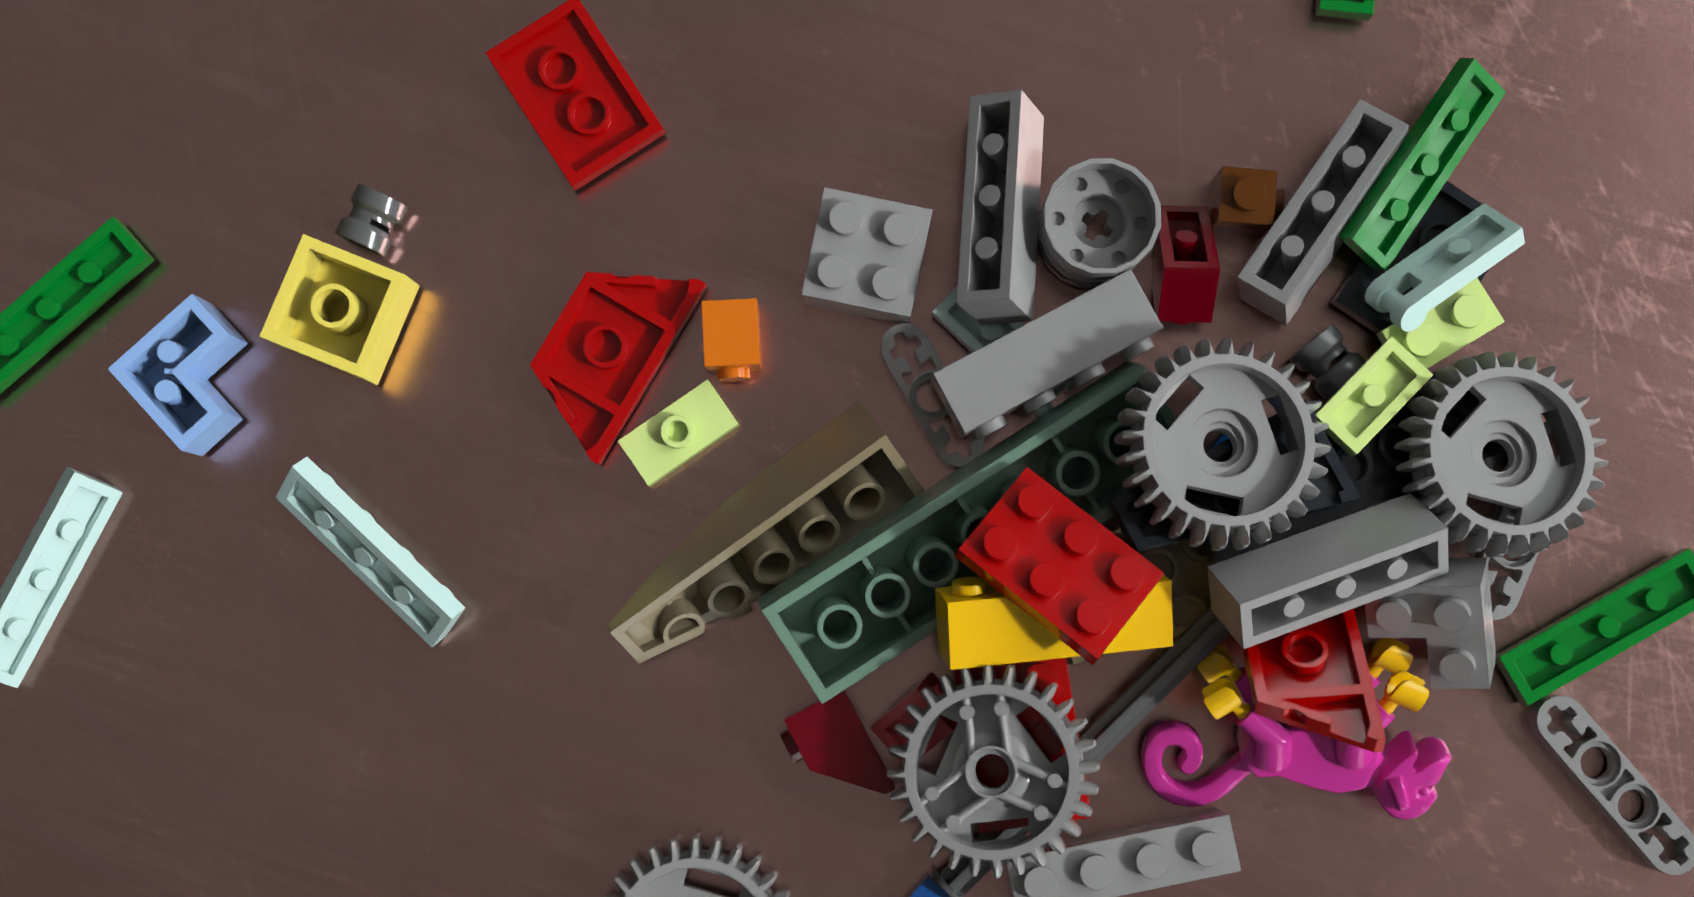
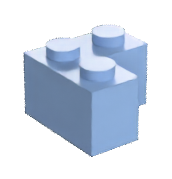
[108,294,248,456]

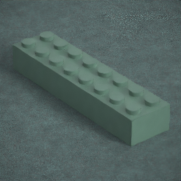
[757,361,1176,704]

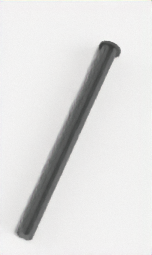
[931,605,1230,897]

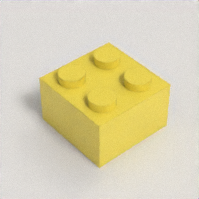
[259,234,420,386]

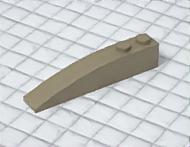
[607,400,925,664]

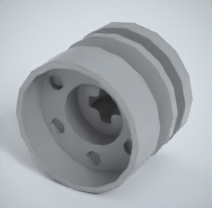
[1037,158,1161,288]

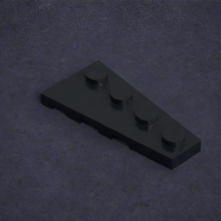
[1106,399,1361,552]

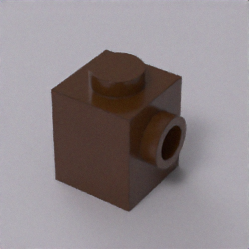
[1209,166,1285,238]

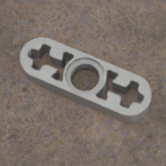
[880,323,984,469]

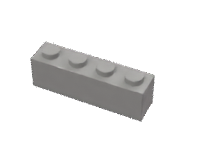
[956,89,1044,325]
[1237,99,1409,326]
[931,269,1163,440]
[1207,493,1449,649]
[1004,808,1241,897]

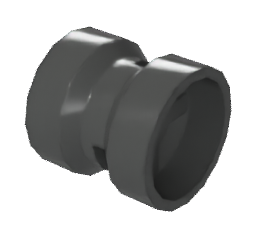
[334,184,408,257]
[1290,323,1365,400]

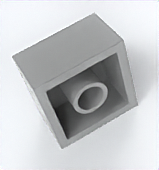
[801,187,933,324]

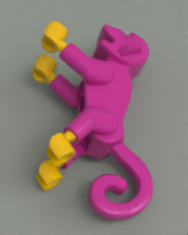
[1141,638,1452,820]

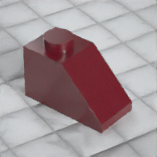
[1152,205,1220,324]
[780,690,896,795]

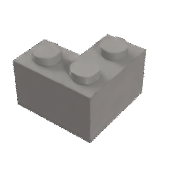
[1365,557,1496,689]

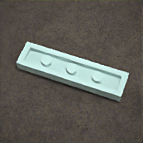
[275,457,465,647]
[0,466,123,688]

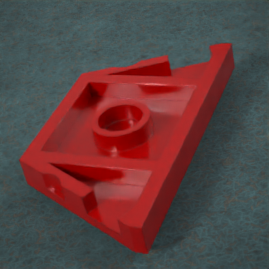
[530,272,707,466]
[1242,609,1386,752]

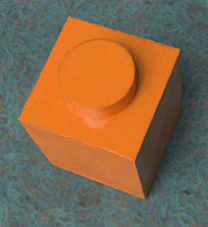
[701,298,762,382]

